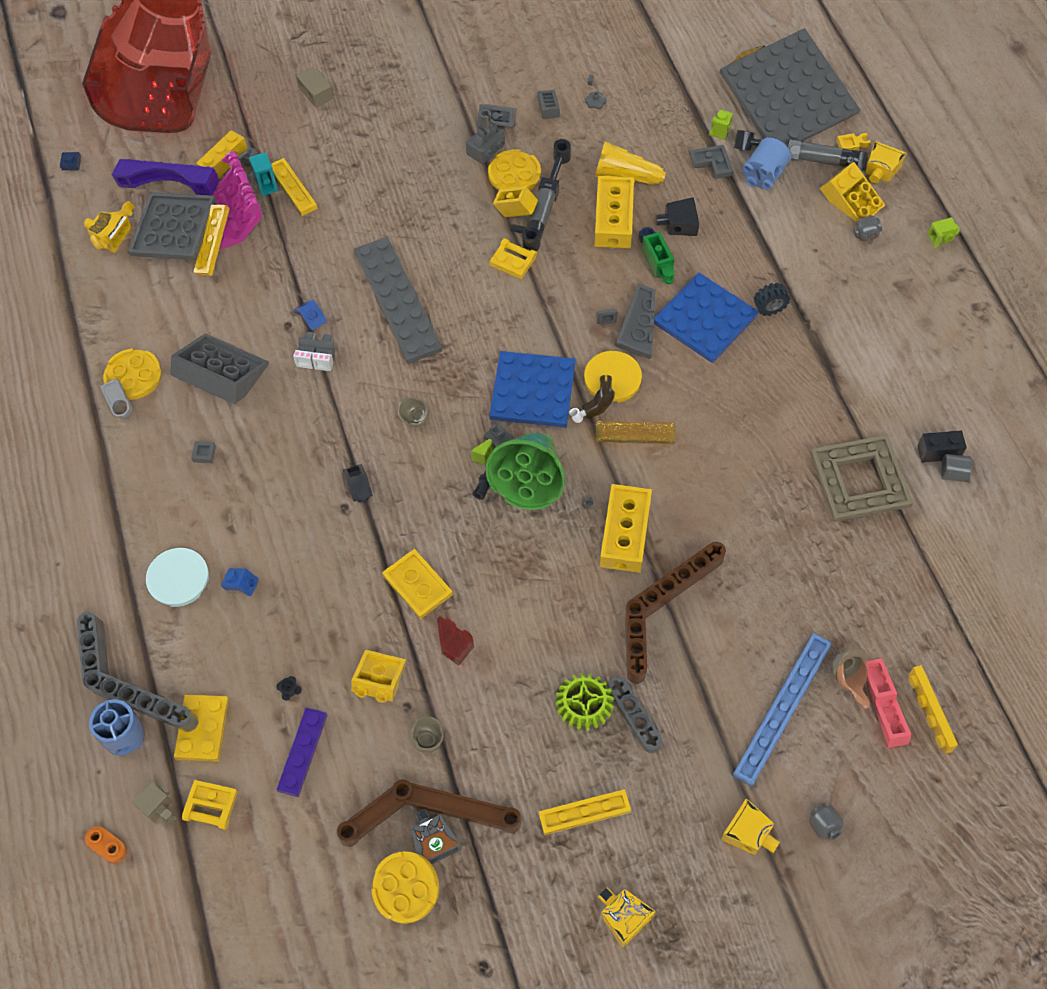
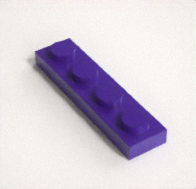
[276,707,328,798]

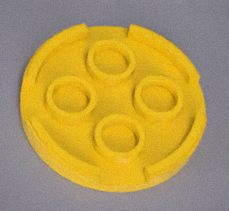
[488,149,541,190]
[103,348,162,400]
[584,351,642,403]
[371,851,439,924]

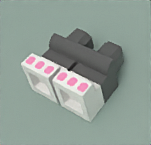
[293,332,335,371]

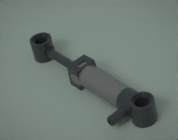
[734,130,869,171]
[510,139,571,251]

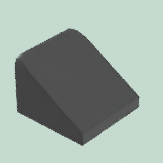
[596,309,617,324]

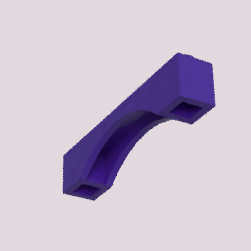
[111,159,220,196]

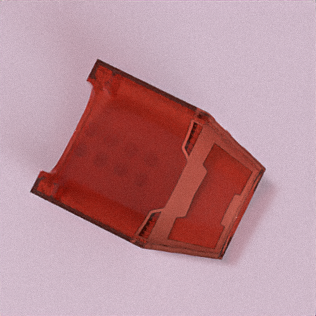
[82,0,212,133]

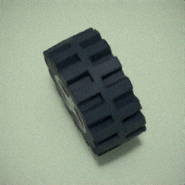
[753,283,790,316]

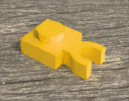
[836,133,871,151]

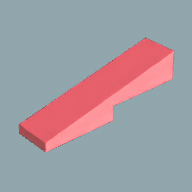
[866,658,911,748]

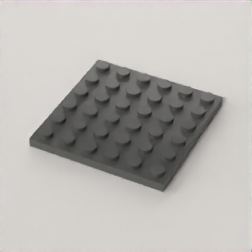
[719,28,860,144]

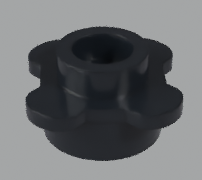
[276,676,302,701]

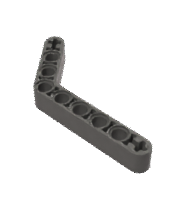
[77,612,199,732]

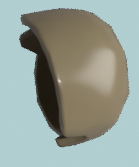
[397,396,429,427]
[410,716,444,753]

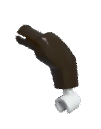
[569,375,615,423]

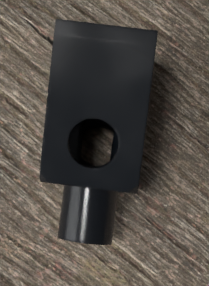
[656,197,699,236]

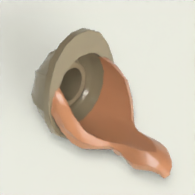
[832,647,870,710]

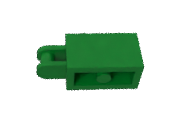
[642,232,675,284]

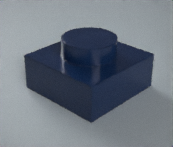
[60,152,81,171]

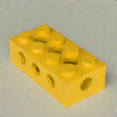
[594,176,634,248]
[600,484,652,573]

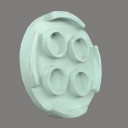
[146,548,209,607]

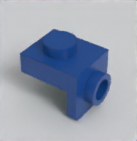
[221,568,259,596]

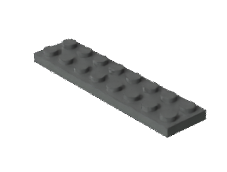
[354,237,443,364]

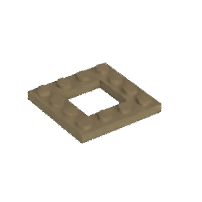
[810,435,913,522]

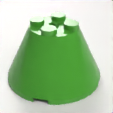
[486,433,565,510]

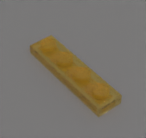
[596,421,675,444]

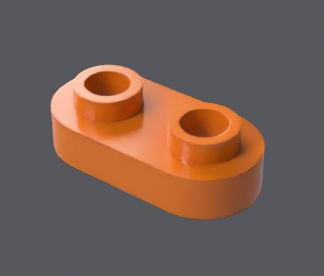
[85,826,127,864]

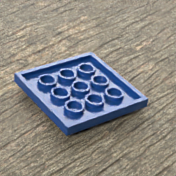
[654,273,759,363]
[489,351,576,428]

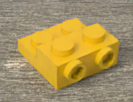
[351,650,406,703]

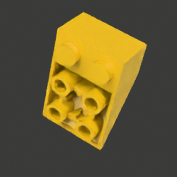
[819,162,885,222]

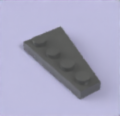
[615,283,656,359]

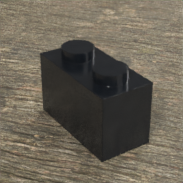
[917,430,967,463]

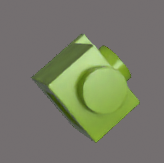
[709,109,733,140]
[928,217,960,248]

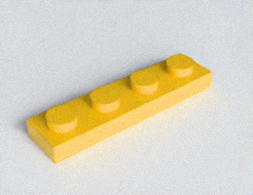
[271,158,318,216]
[193,205,230,276]
[908,665,958,754]
[538,789,631,835]

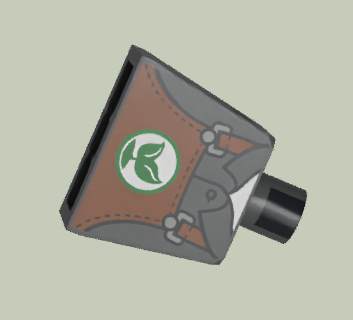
[411,809,461,864]

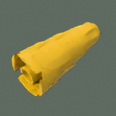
[595,141,666,185]

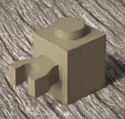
[132,782,176,824]

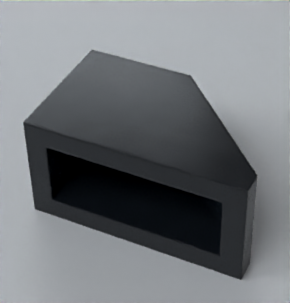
[343,464,373,502]

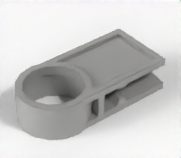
[100,378,133,419]

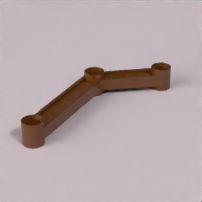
[337,779,521,847]

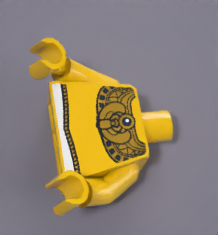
[84,201,136,253]

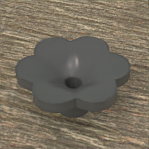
[585,91,607,109]

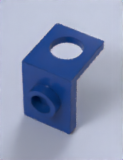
[293,299,327,331]

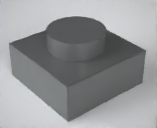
[191,441,216,463]

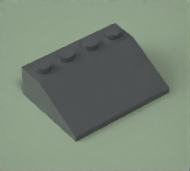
[170,333,269,404]

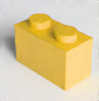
[493,186,538,217]

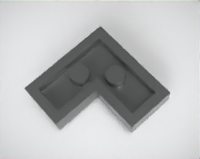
[689,145,733,179]

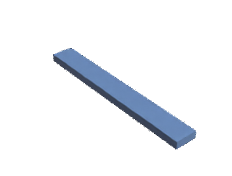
[732,633,832,787]

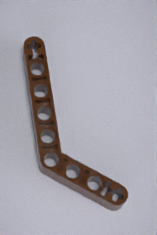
[625,542,726,684]

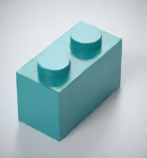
[249,152,278,196]

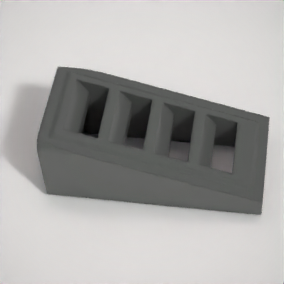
[538,89,560,119]

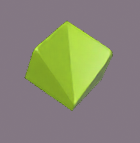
[471,439,493,465]

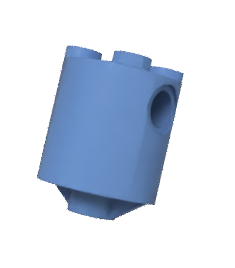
[743,138,791,190]
[89,699,145,756]

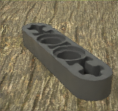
[608,677,662,753]

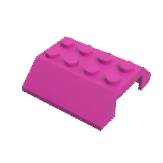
[196,151,262,250]

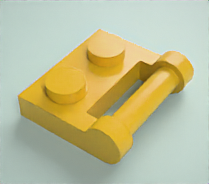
[489,238,537,280]
[182,780,238,830]

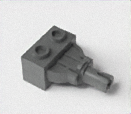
[466,109,505,165]

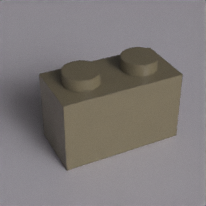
[296,66,334,108]

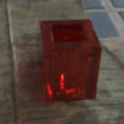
[437,616,474,666]

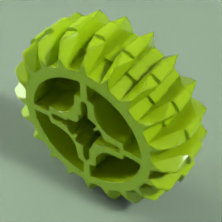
[555,673,614,731]

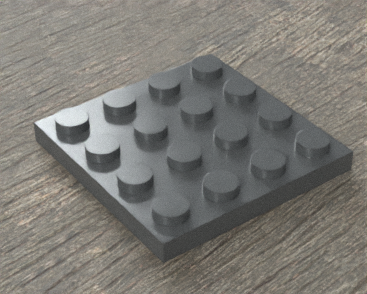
[128,192,217,260]

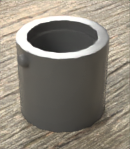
[941,454,972,482]

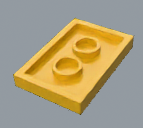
[382,548,453,620]
[174,695,229,762]

